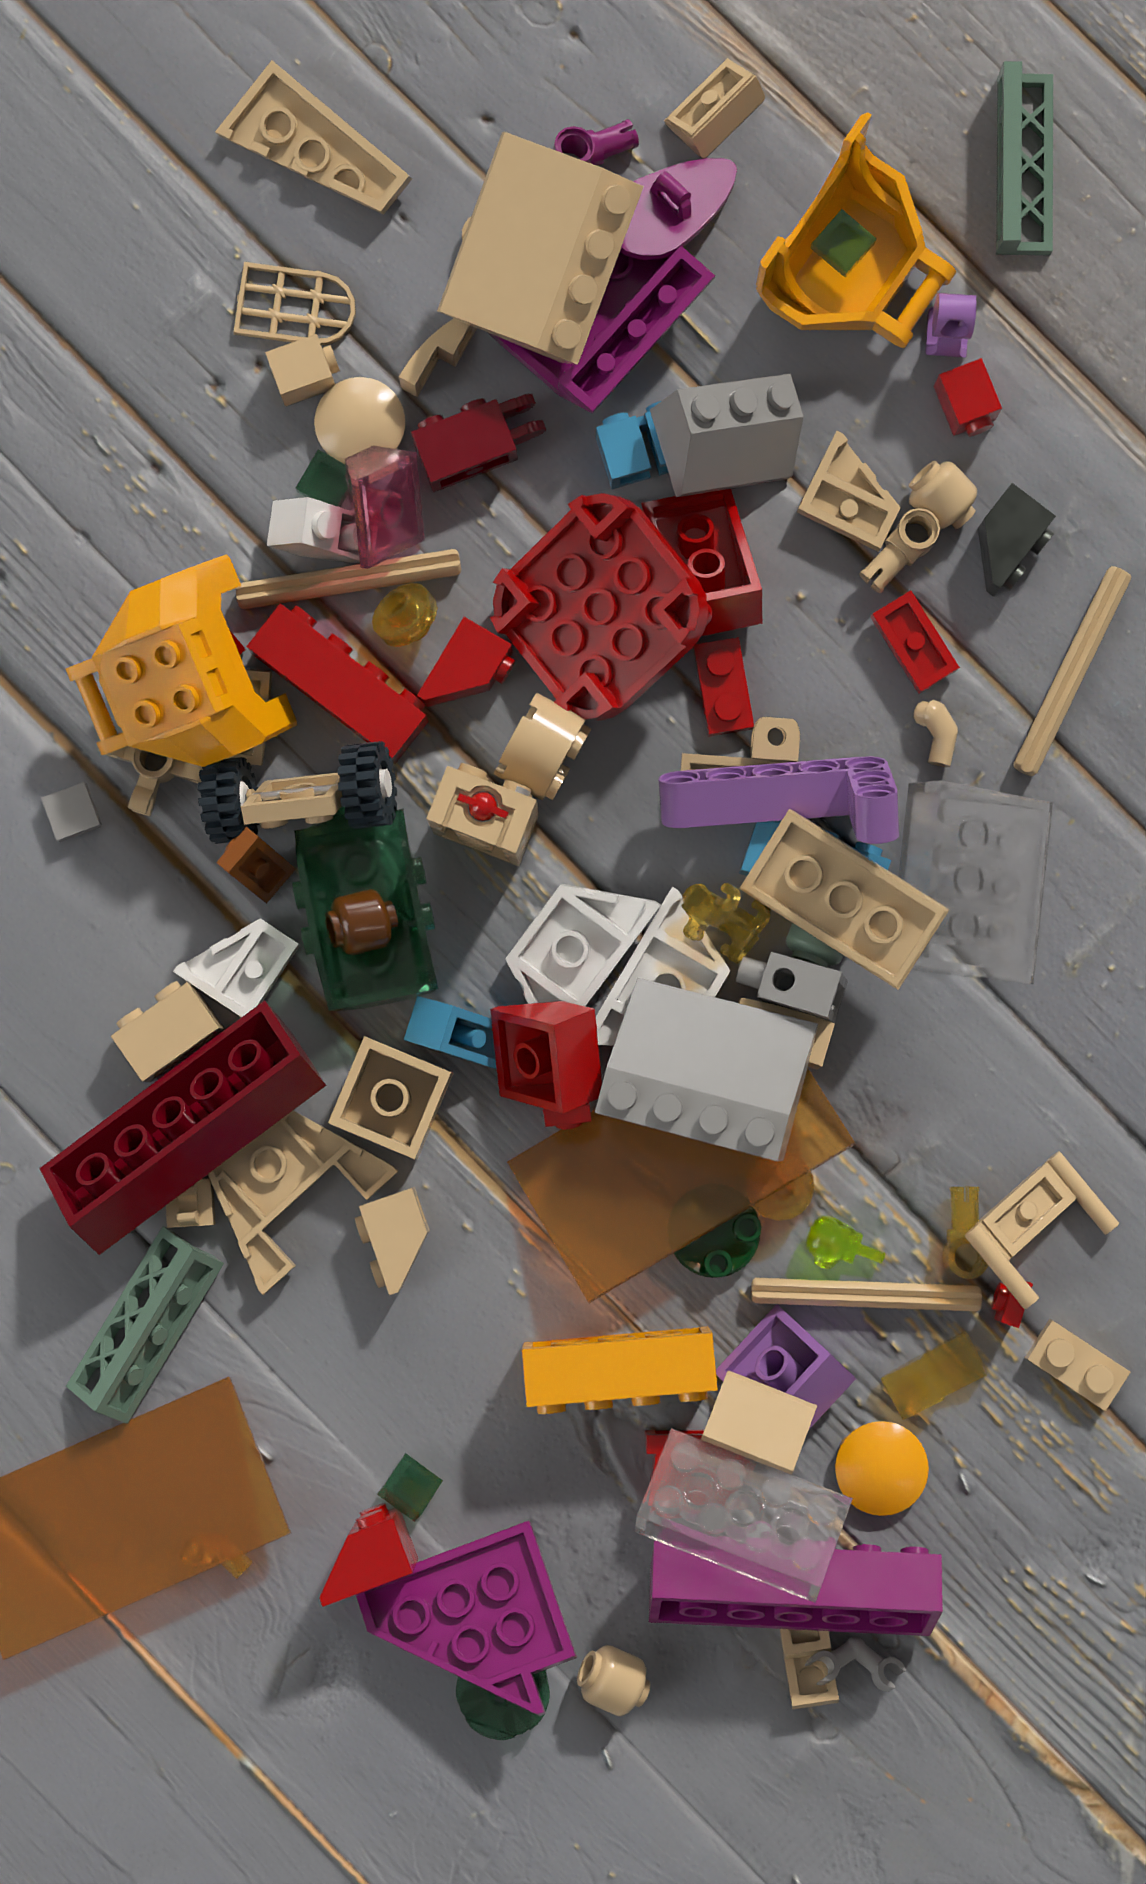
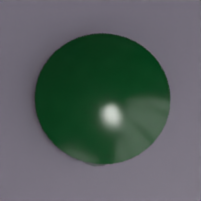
[668,1184,762,1278]

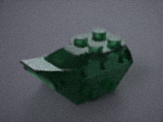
[292,806,439,1011]

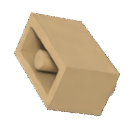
[111,981,225,1082]

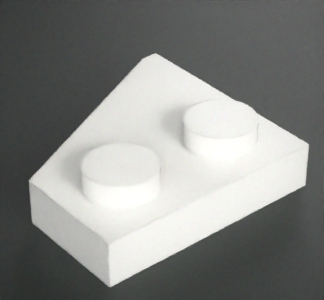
[173,918,300,1017]

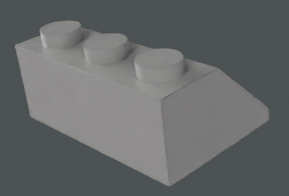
[650,374,804,497]

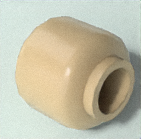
[909,461,977,530]
[577,1645,650,1716]

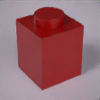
[933,358,1002,437]

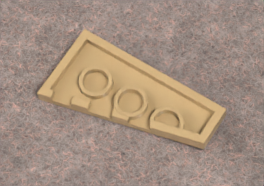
[215,60,412,215]

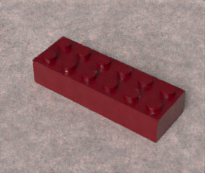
[39,1000,327,1255]

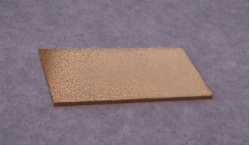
[507,1067,856,1303]
[0,1377,291,1660]

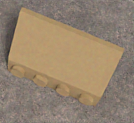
[437,132,644,365]

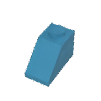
[404,996,497,1069]

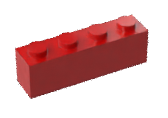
[246,603,429,764]

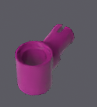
[553,119,639,166]

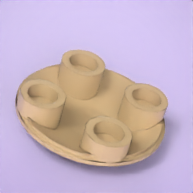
[314,377,405,467]

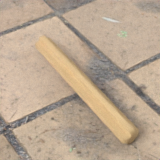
[236,549,461,609]
[1013,566,1131,776]
[751,1278,982,1311]

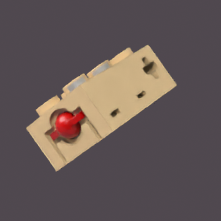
[426,763,539,866]

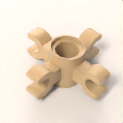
[98,746,203,817]

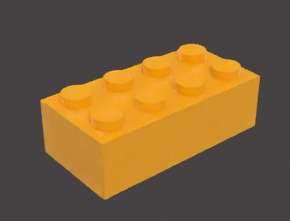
[522,1326,718,1414]

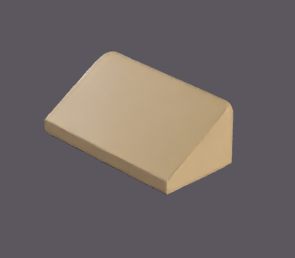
[664,58,765,159]

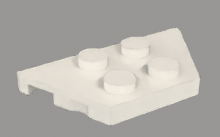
[505,884,661,1006]
[596,887,730,1046]

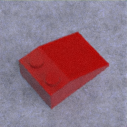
[641,489,763,636]

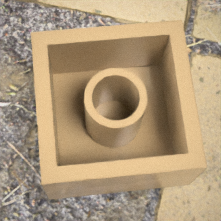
[328,1036,454,1159]

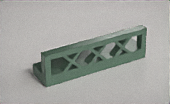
[996,61,1053,255]
[66,1226,224,1424]

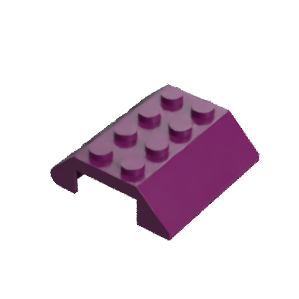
[489,246,715,414]

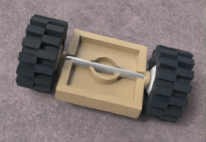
[198,741,397,844]

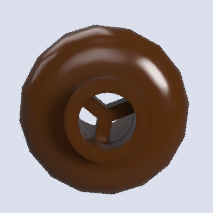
[325,889,398,955]

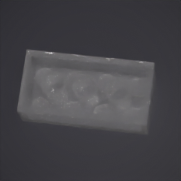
[635,1428,853,1603]

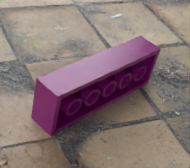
[648,1535,943,1636]

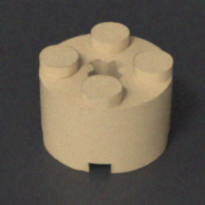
[493,693,591,800]

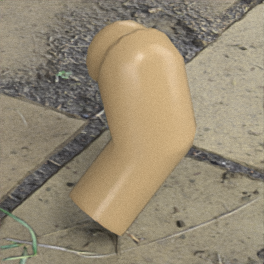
[914,700,958,767]

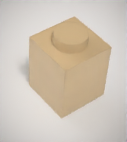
[265,334,340,406]

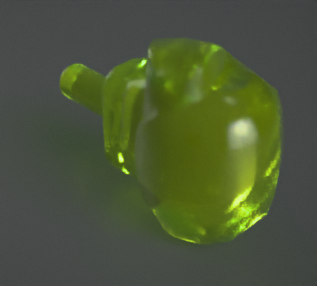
[805,1215,885,1270]

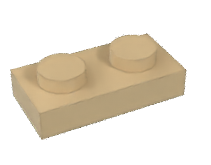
[1024,1319,1131,1411]

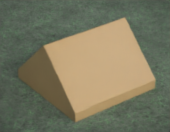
[697,1370,817,1489]

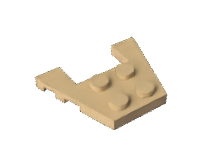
[208,1110,399,1295]

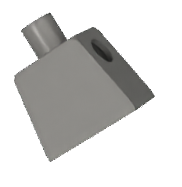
[736,952,848,1023]

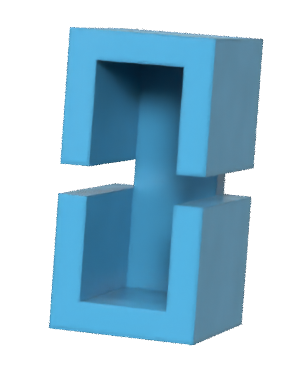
[596,401,669,490]

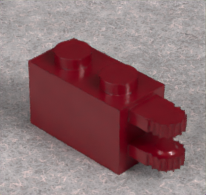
[411,393,547,493]

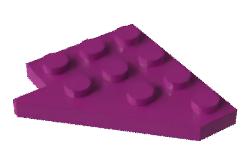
[356,1520,577,1716]

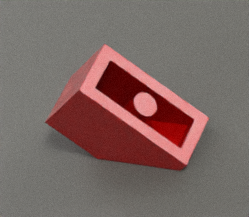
[417,617,516,707]

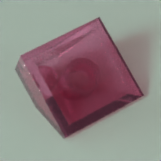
[345,446,425,569]

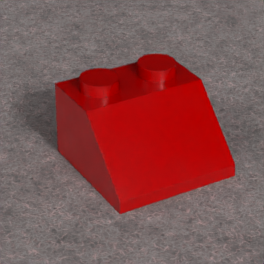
[490,1001,602,1114]
[319,1503,418,1607]

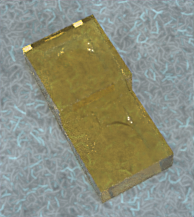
[881,1331,988,1420]

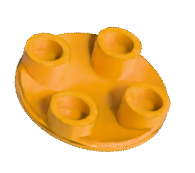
[835,1421,929,1516]

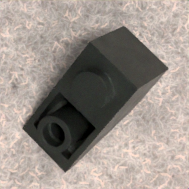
[978,483,1056,597]

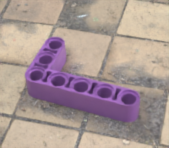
[658,756,899,844]

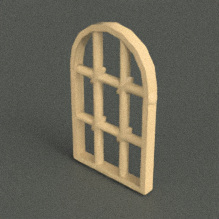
[234,262,356,345]

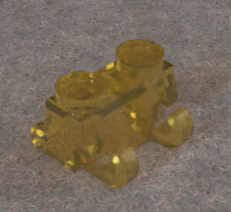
[681,883,771,964]

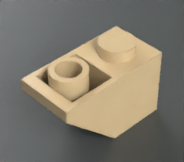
[355,1187,430,1295]

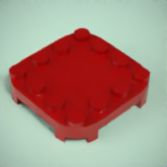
[490,493,712,721]

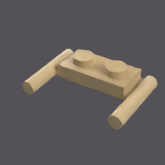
[964,1151,1119,1309]

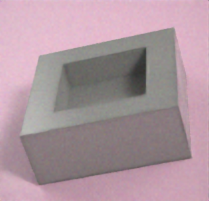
[41,782,103,842]

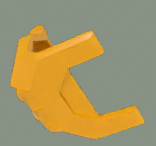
[756,112,956,348]
[65,554,297,767]

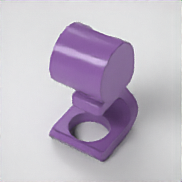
[925,293,977,358]

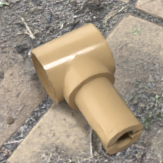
[859,508,940,593]

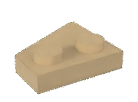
[797,431,900,552]

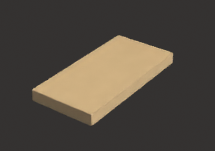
[739,809,950,990]

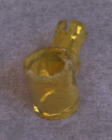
[942,1186,988,1279]

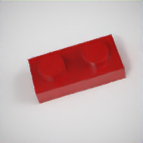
[870,590,960,694]
[693,637,754,737]

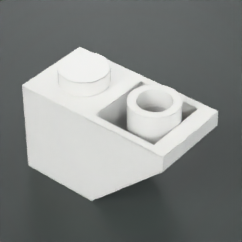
[267,497,378,564]

